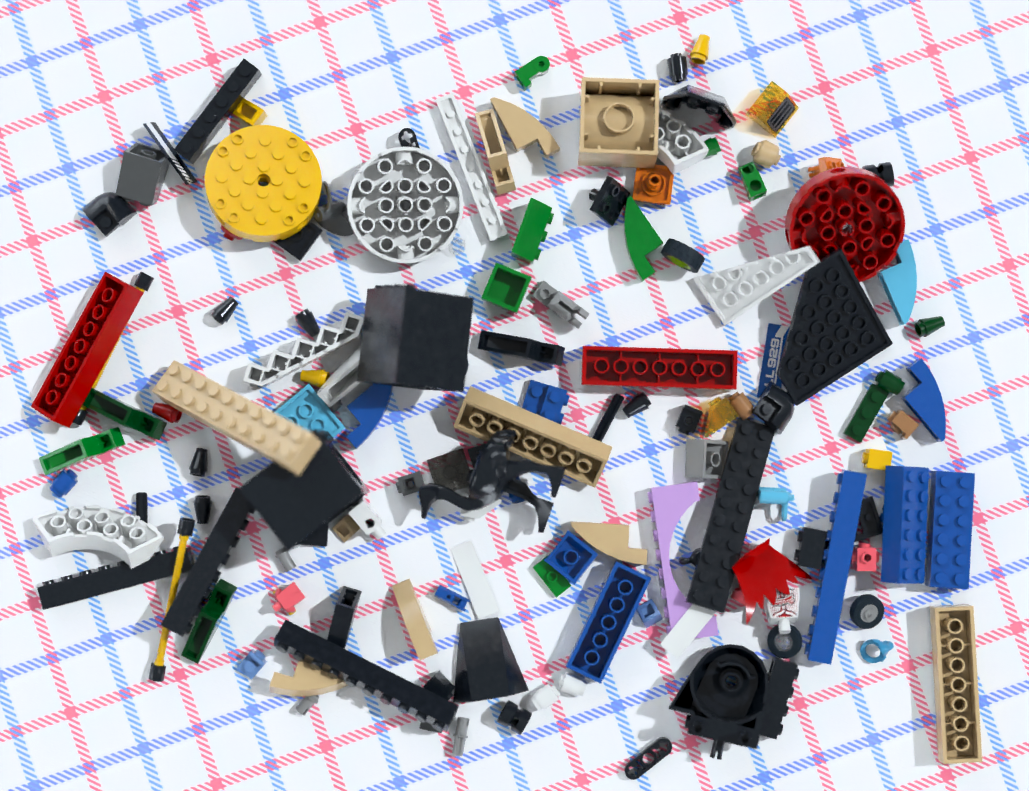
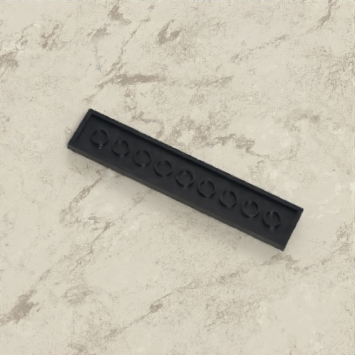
[686,417,775,613]

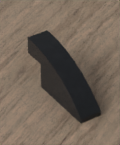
[477,330,565,366]

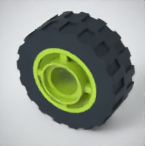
[660,238,705,273]

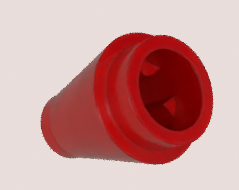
[152,402,182,423]

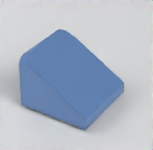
[636,599,663,628]

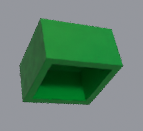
[481,262,532,314]

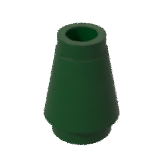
[914,316,945,337]

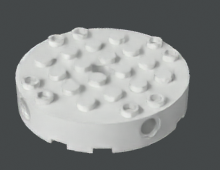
[347,147,464,263]

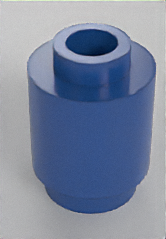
[50,469,78,498]

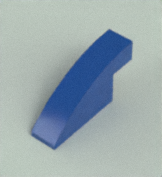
[901,358,946,442]
[346,384,393,449]

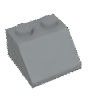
[685,439,729,479]

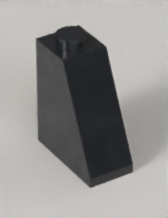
[327,586,362,648]

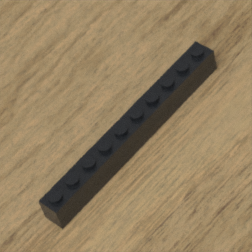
[274,619,459,732]

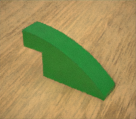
[624,196,663,282]
[39,427,126,476]

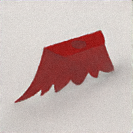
[732,538,812,624]

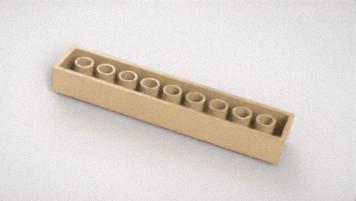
[152,360,322,476]

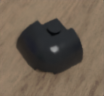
[82,192,137,237]
[752,381,795,435]

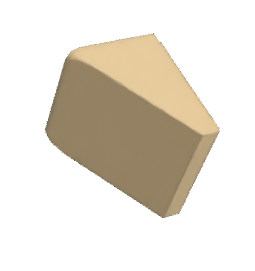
[332,513,360,543]

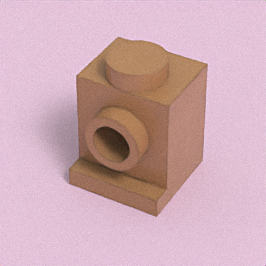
[887,410,919,440]

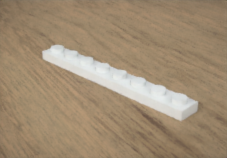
[435,93,508,242]

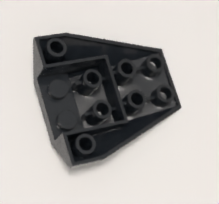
[661,85,737,129]

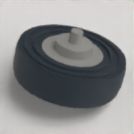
[849,594,884,629]

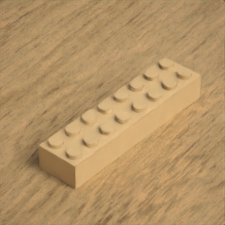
[453,386,613,488]
[929,604,983,764]

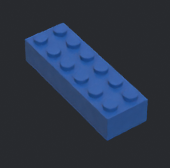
[881,465,929,584]
[925,471,975,589]
[565,560,651,684]

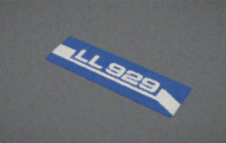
[757,323,790,398]

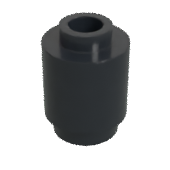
[667,53,688,83]

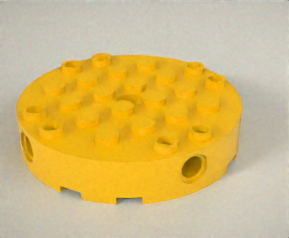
[205,125,322,242]

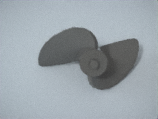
[313,181,354,236]

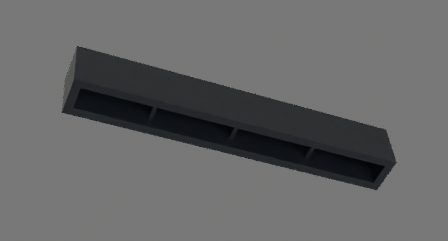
[161,487,256,637]
[37,546,194,610]

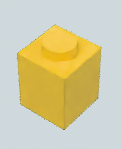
[861,449,893,471]

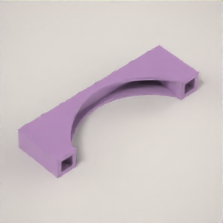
[647,481,719,639]

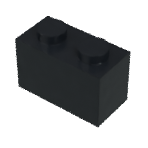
[793,527,827,570]

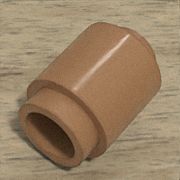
[727,391,754,420]

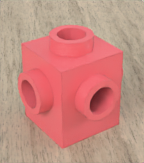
[851,543,879,571]

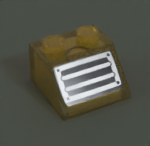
[745,81,799,138]
[701,396,739,438]

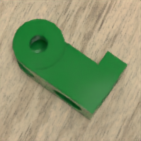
[514,56,550,91]
[738,162,767,202]

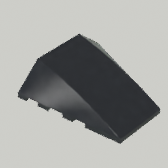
[453,617,529,702]

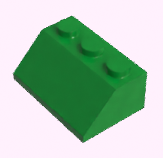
[511,198,554,264]

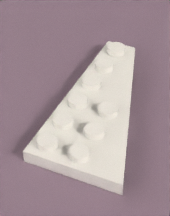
[693,245,820,326]

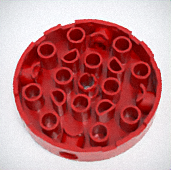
[785,167,905,282]

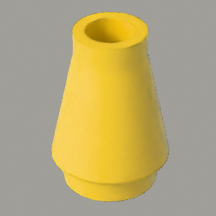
[690,34,710,65]
[300,369,330,388]

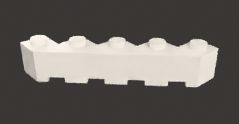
[243,312,364,387]

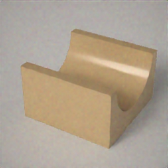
[578,77,660,168]

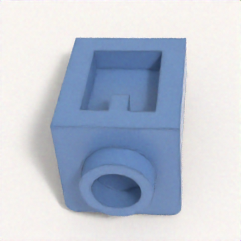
[237,649,268,680]

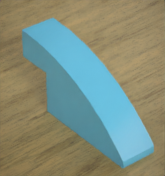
[877,239,917,326]

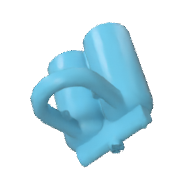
[757,487,794,522]

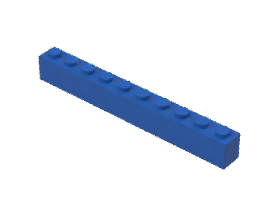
[804,469,867,665]

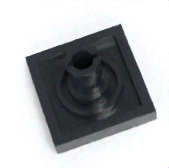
[589,176,630,226]

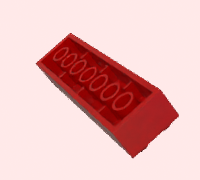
[31,272,144,428]
[581,346,738,390]

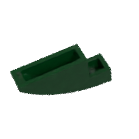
[82,388,167,440]
[181,579,238,664]

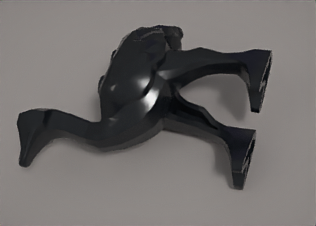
[418,429,566,533]

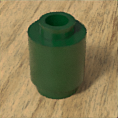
[875,369,905,395]

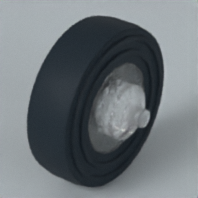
[767,624,803,659]

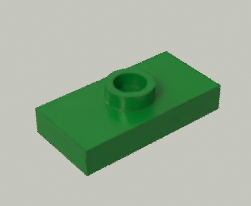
[533,555,571,598]

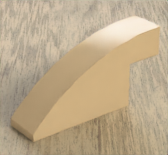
[490,97,560,158]
[475,108,516,195]
[571,521,647,565]
[392,578,438,661]
[269,661,348,697]

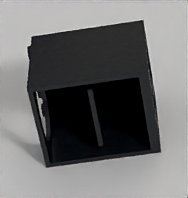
[357,284,474,392]
[239,429,370,551]

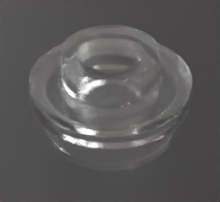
[447,236,466,255]

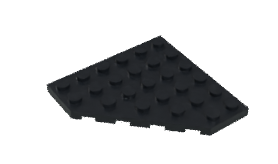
[776,248,893,406]

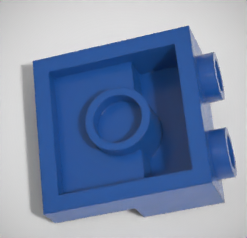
[522,380,570,425]

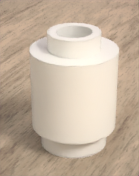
[558,672,588,697]
[531,683,560,711]

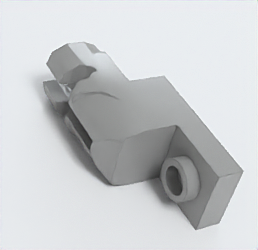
[532,280,590,329]

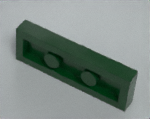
[843,383,889,443]

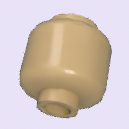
[751,140,781,168]

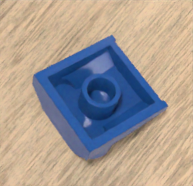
[544,530,599,585]

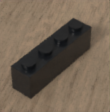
[760,656,799,740]

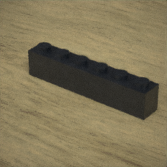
[174,58,262,164]

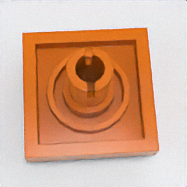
[632,164,674,206]

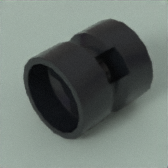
[862,162,894,187]
[497,700,532,735]

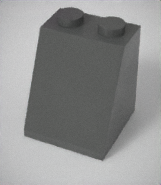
[116,142,170,206]

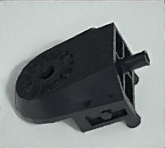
[668,644,769,760]

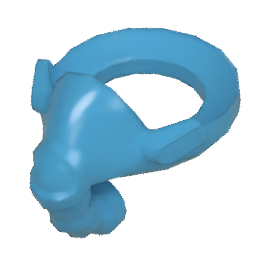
[860,639,894,663]

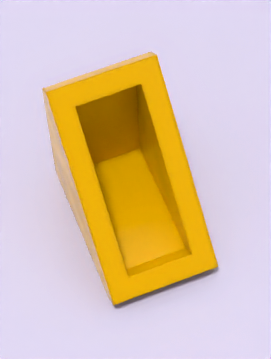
[233,98,268,126]

